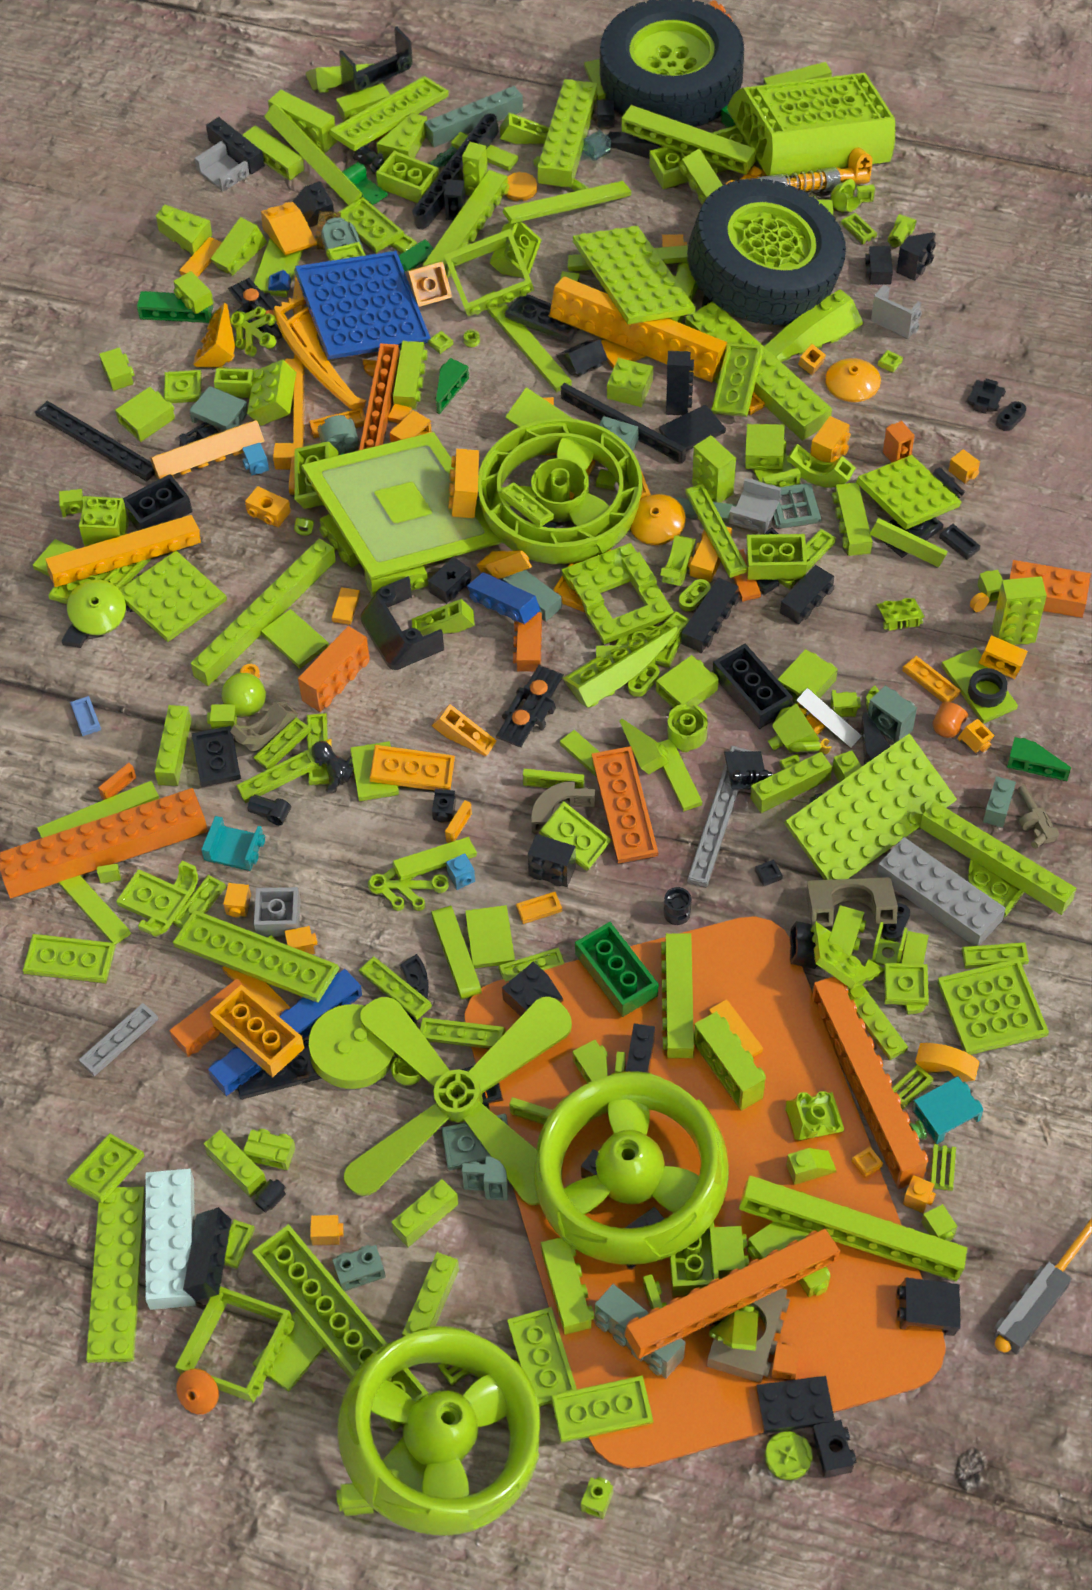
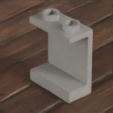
[195,141,249,192]
[871,285,922,339]
[729,478,781,534]

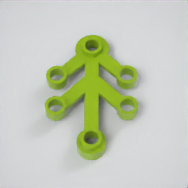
[230,306,276,357]
[368,867,449,911]

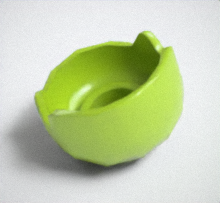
[391,1057,422,1085]

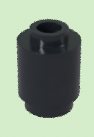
[253,1179,286,1213]

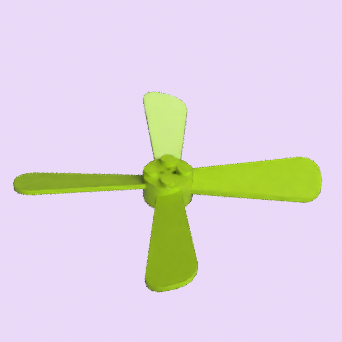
[344,997,572,1206]

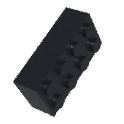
[712,643,793,729]

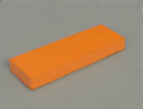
[733,549,761,602]

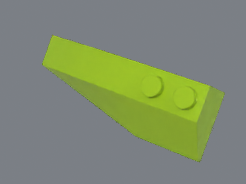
[765,289,863,362]

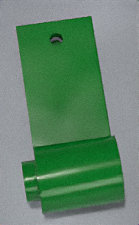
[342,162,388,205]
[388,239,434,272]

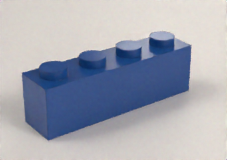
[467,572,541,624]

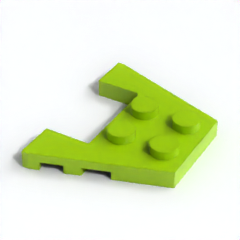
[811,922,884,989]

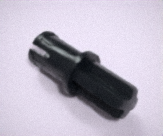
[932,467,965,499]

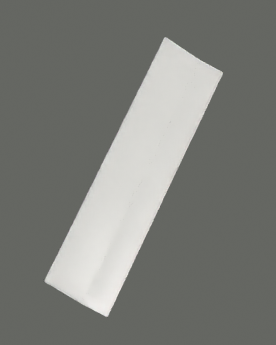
[797,688,862,748]

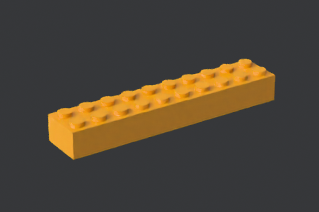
[550,276,727,383]

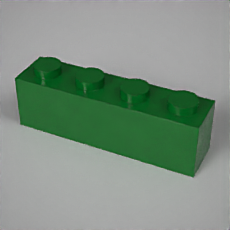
[137,291,213,323]

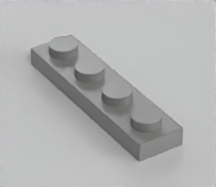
[79,1003,159,1077]

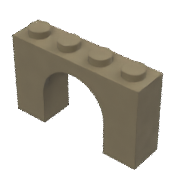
[806,877,898,926]
[707,1288,790,1383]

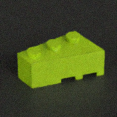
[377,113,428,161]
[156,204,212,256]
[211,217,268,276]
[364,565,428,598]

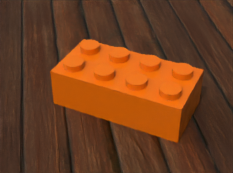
[1009,560,1091,618]
[298,626,370,712]

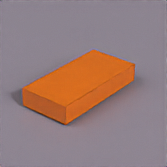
[98,762,136,800]

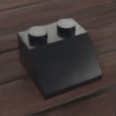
[292,181,335,228]
[556,339,608,376]

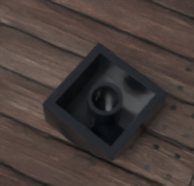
[502,961,563,1016]

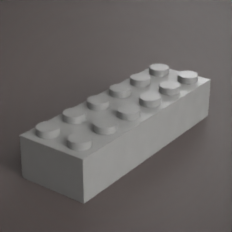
[877,837,1006,946]

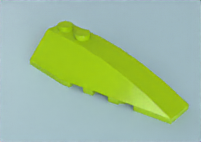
[562,622,678,708]

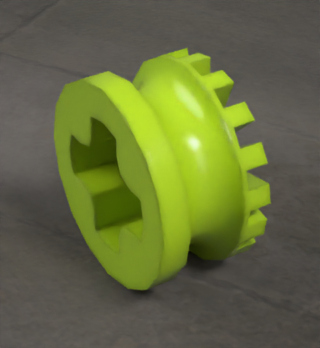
[464,329,480,348]

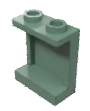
[189,386,248,431]

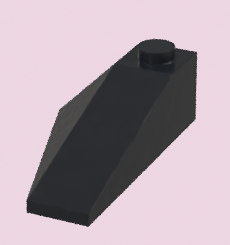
[603,131,665,159]

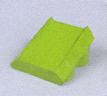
[785,1091,844,1140]

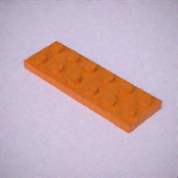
[591,746,658,864]

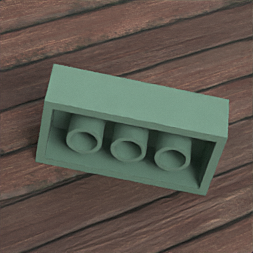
[595,1284,685,1379]

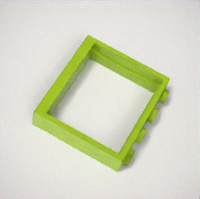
[444,228,535,317]
[175,1286,294,1403]

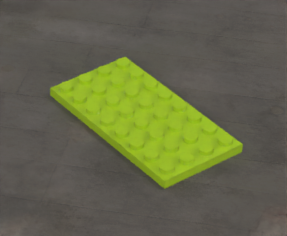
[572,226,696,324]
[783,733,957,880]

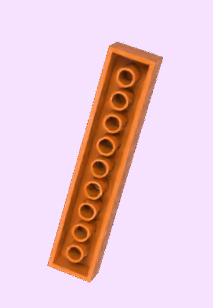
[0,788,208,899]
[812,976,928,1189]

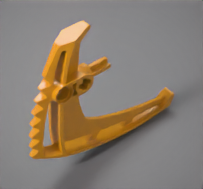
[274,295,366,410]

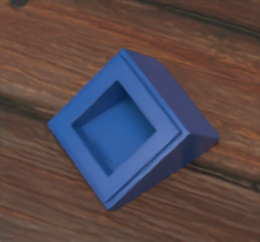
[268,269,291,291]

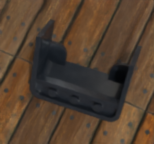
[339,26,413,93]
[361,576,444,670]

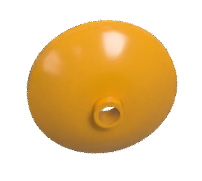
[825,358,881,402]
[630,494,686,545]

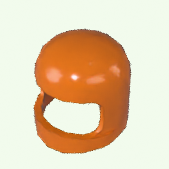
[932,702,968,738]

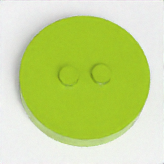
[309,1004,395,1089]

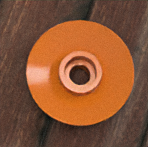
[176,1368,219,1415]

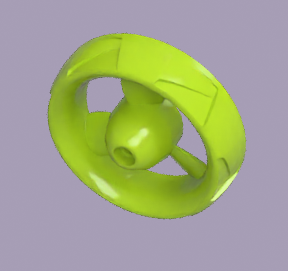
[478,418,642,564]
[534,1071,729,1265]
[338,1326,540,1536]

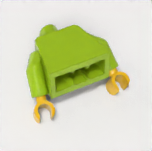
[768,702,832,754]

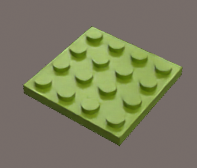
[856,455,962,530]
[120,551,227,642]
[937,959,1049,1055]

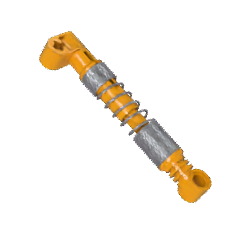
[725,148,873,194]

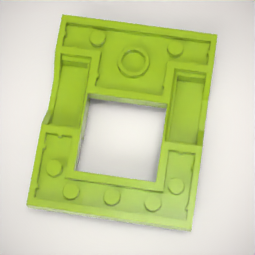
[561,543,674,644]

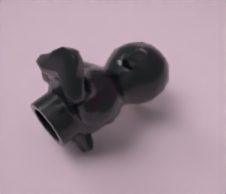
[311,739,354,793]

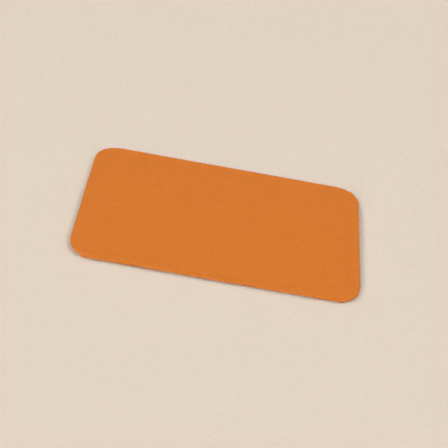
[465,916,946,1469]

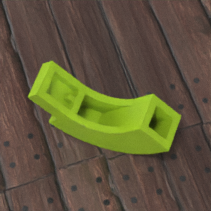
[786,444,856,488]
[660,535,696,586]

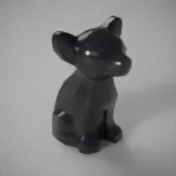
[353,143,385,173]

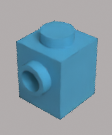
[242,443,269,476]
[446,854,475,890]

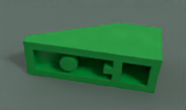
[436,358,469,414]
[1007,737,1071,781]

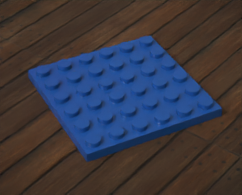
[294,251,431,360]

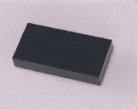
[939,524,981,560]

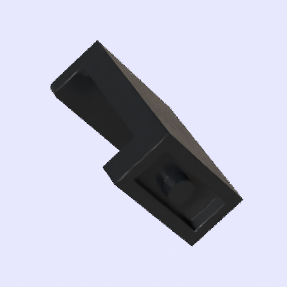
[896,1278,961,1336]

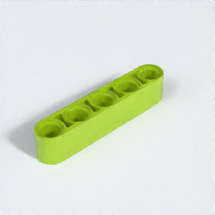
[431,905,482,1000]

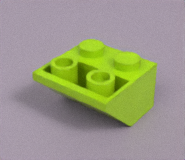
[214,367,258,398]

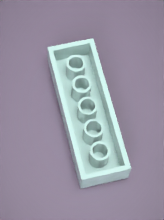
[146,1169,196,1310]

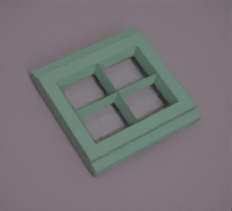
[773,483,821,529]

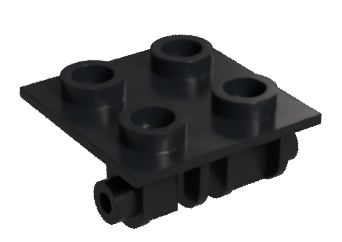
[724,751,772,790]

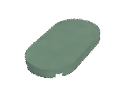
[321,218,364,251]

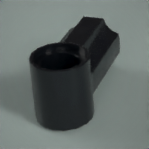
[247,794,291,826]

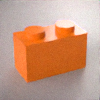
[883,421,915,463]

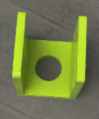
[872,922,908,965]

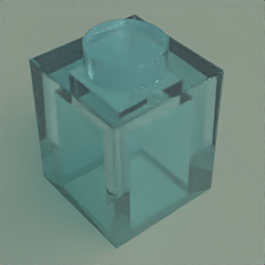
[583,130,611,161]

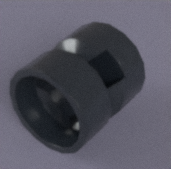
[664,887,692,925]

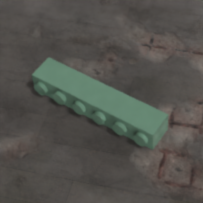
[425,86,523,147]

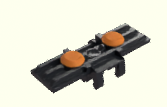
[228,277,294,340]
[496,665,564,748]

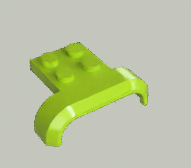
[116,860,198,937]

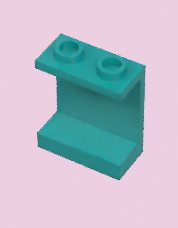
[201,816,266,871]
[912,1077,983,1144]

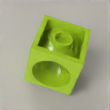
[79,496,129,547]

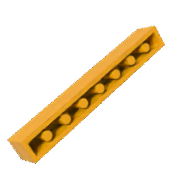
[45,515,201,587]

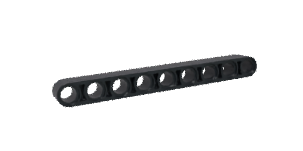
[412,113,499,229]

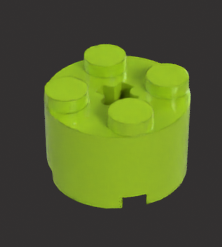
[667,704,708,752]

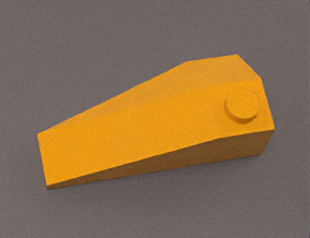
[193,302,235,367]

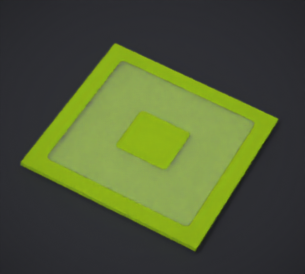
[301,432,503,580]

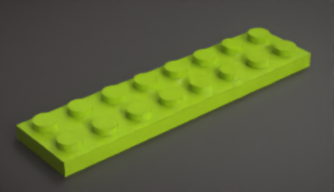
[330,76,449,151]
[173,910,339,1003]
[86,1187,146,1363]

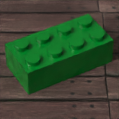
[575,921,659,1017]

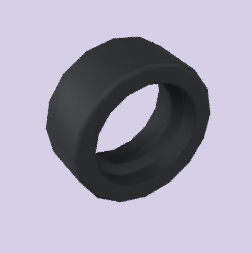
[968,668,1008,708]

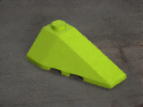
[305,63,375,93]
[709,1305,758,1351]

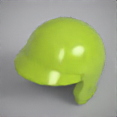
[830,179,861,212]

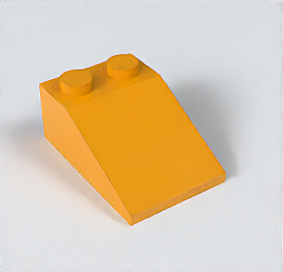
[261,202,317,255]

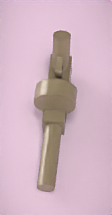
[1018,785,1059,849]

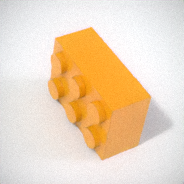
[448,448,479,518]

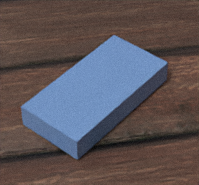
[70,696,101,736]

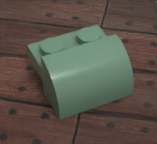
[462,1156,508,1201]

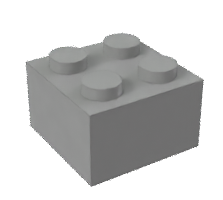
[254,887,301,937]

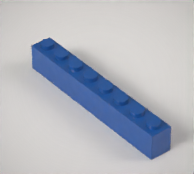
[208,969,362,1096]

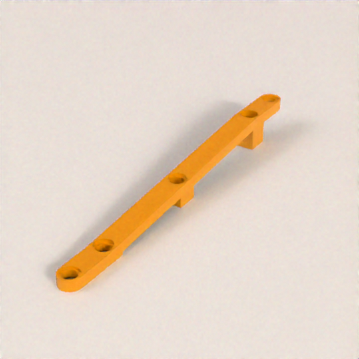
[273,276,305,495]

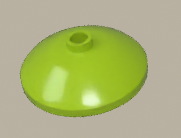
[67,580,126,635]

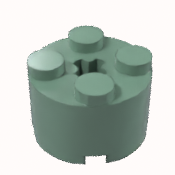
[318,415,359,454]

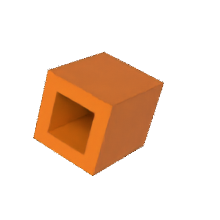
[771,1342,800,1381]

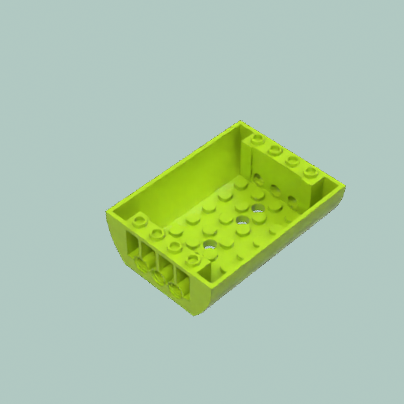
[727,73,895,176]

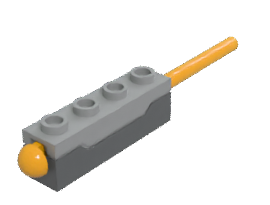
[994,1218,1092,1355]

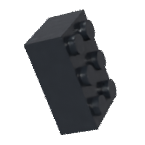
[123,474,192,531]

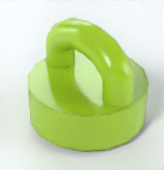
[294,517,314,536]

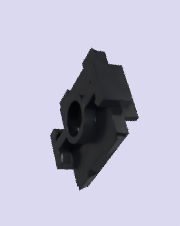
[966,378,1006,414]

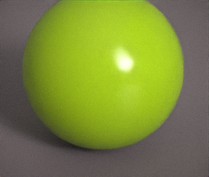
[221,673,266,717]

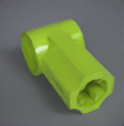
[887,214,917,248]

